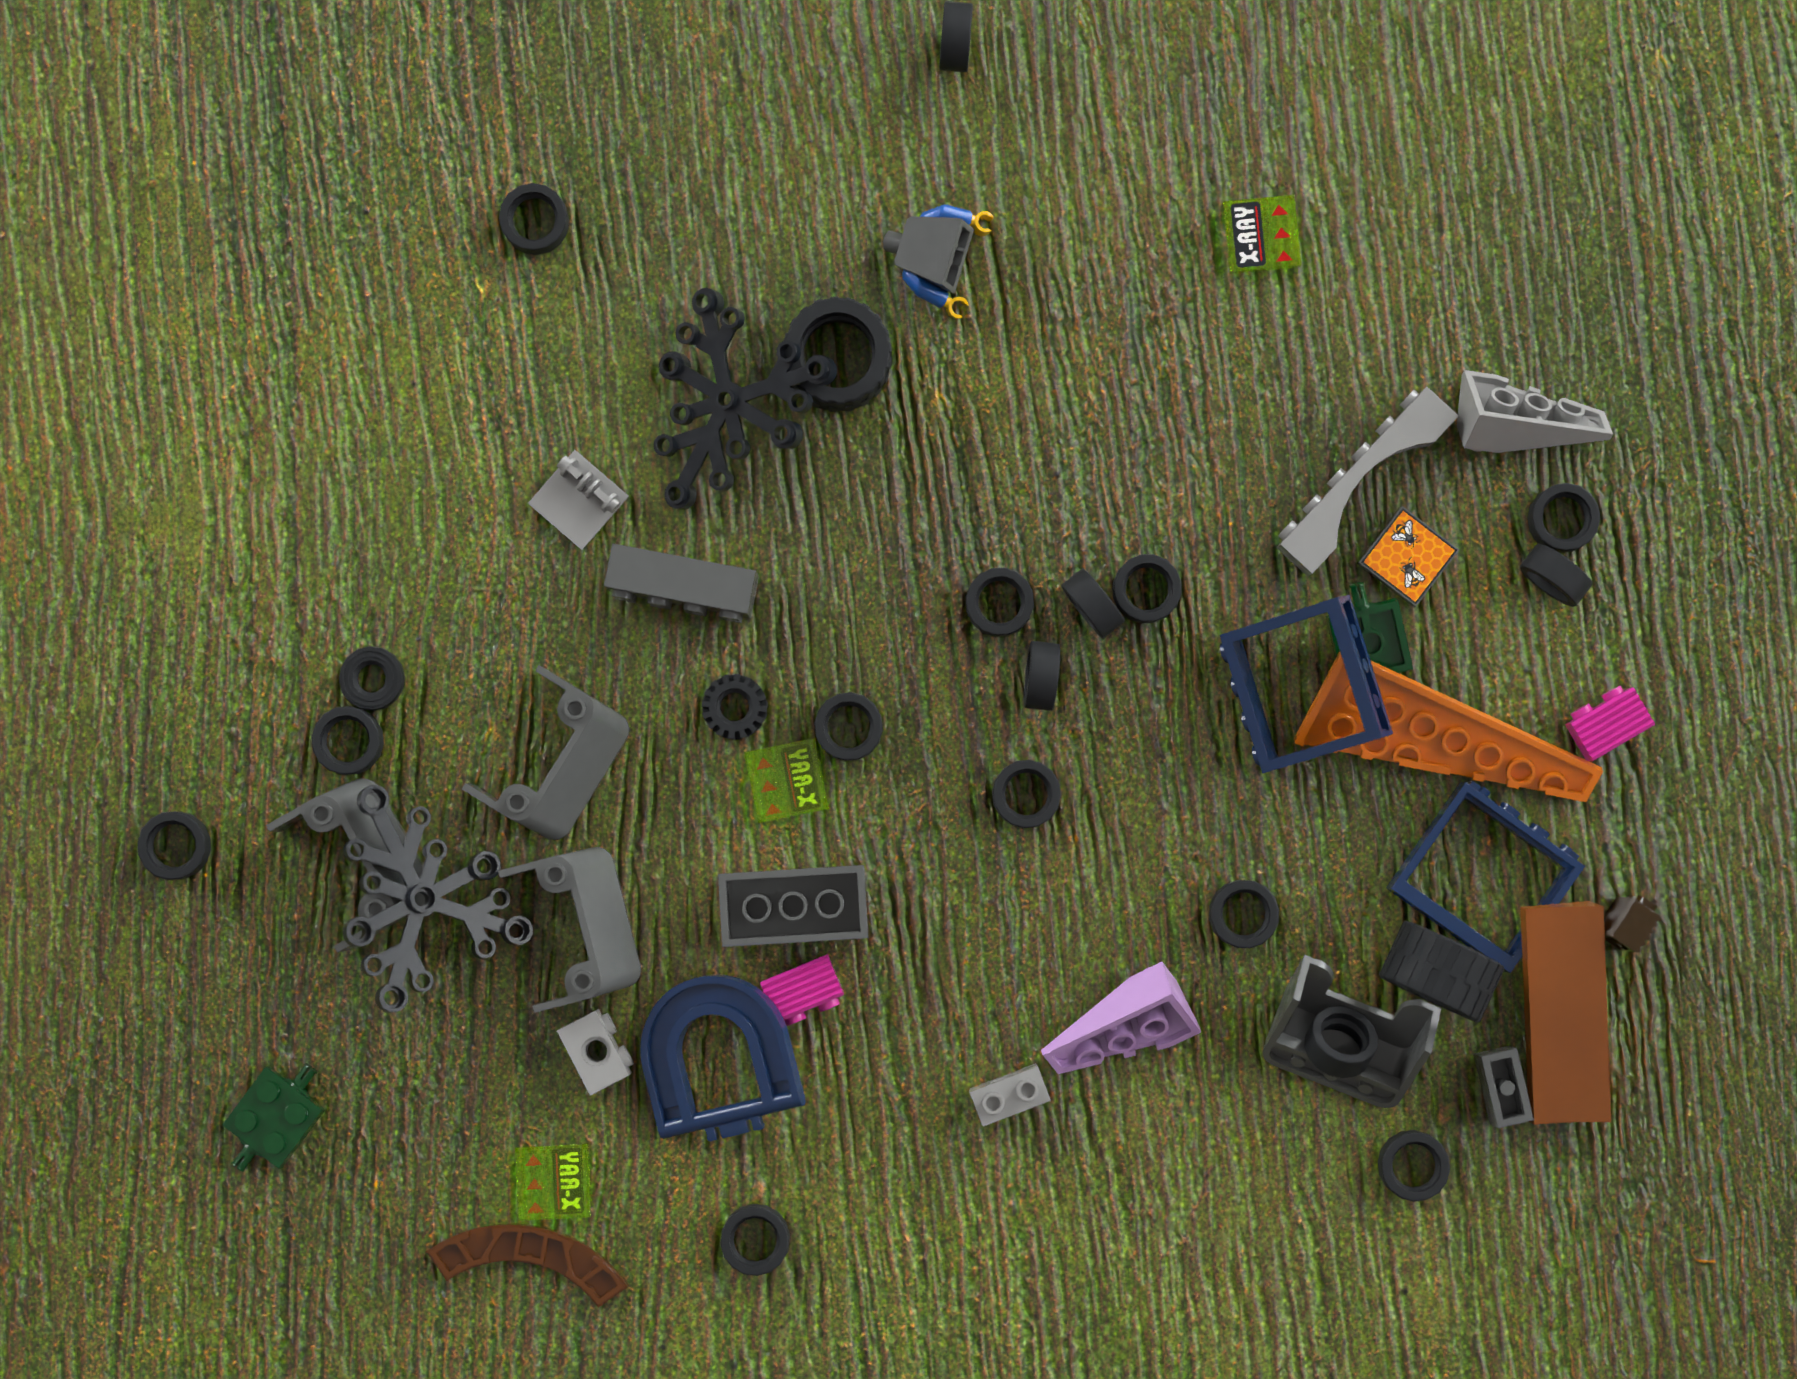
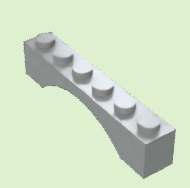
[1276,387,1459,577]

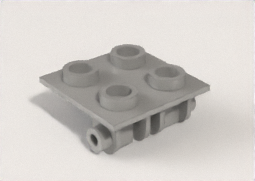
[528,450,629,550]

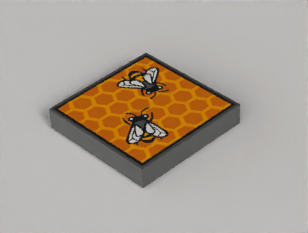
[1357,506,1459,607]

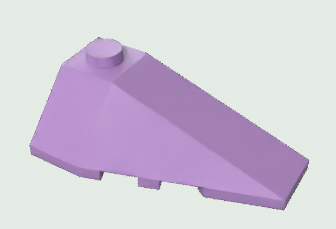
[1041,962,1201,1074]

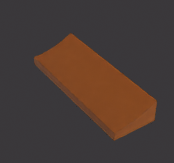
[1520,901,1612,1125]

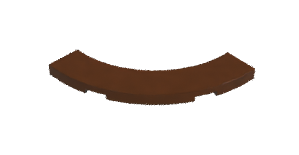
[426,1223,629,1308]

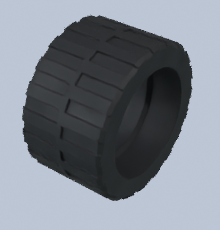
[784,296,892,412]
[1379,921,1504,1023]

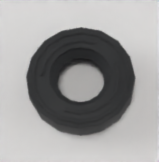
[339,646,405,711]

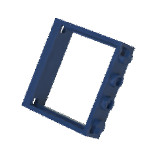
[1220,594,1393,774]
[1386,781,1585,973]

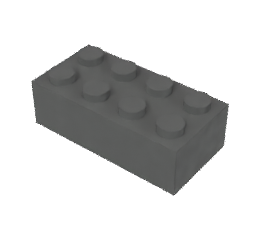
[604,543,759,623]
[718,865,869,947]

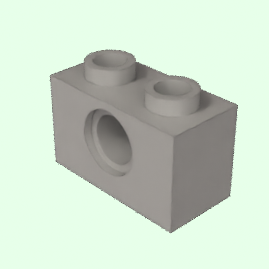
[557,1009,634,1095]
[969,1063,1051,1126]

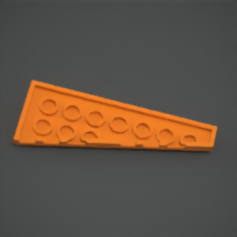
[1294,652,1603,802]

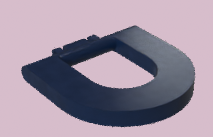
[640,974,806,1142]

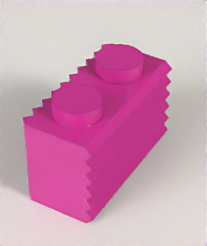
[1565,685,1655,761]
[760,954,844,1026]

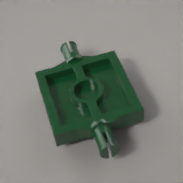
[1326,582,1413,673]
[223,1063,326,1172]

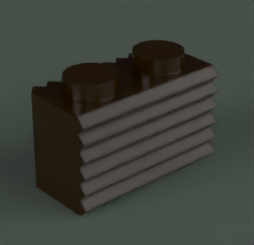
[1604,895,1661,953]

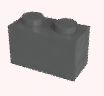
[1473,1046,1534,1128]

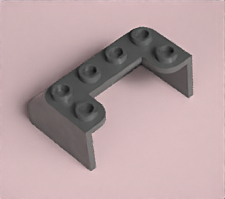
[1263,955,1441,1108]

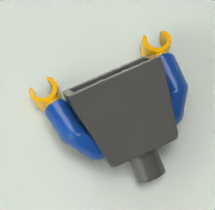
[883,204,993,319]

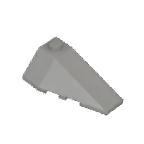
[1456,370,1613,453]

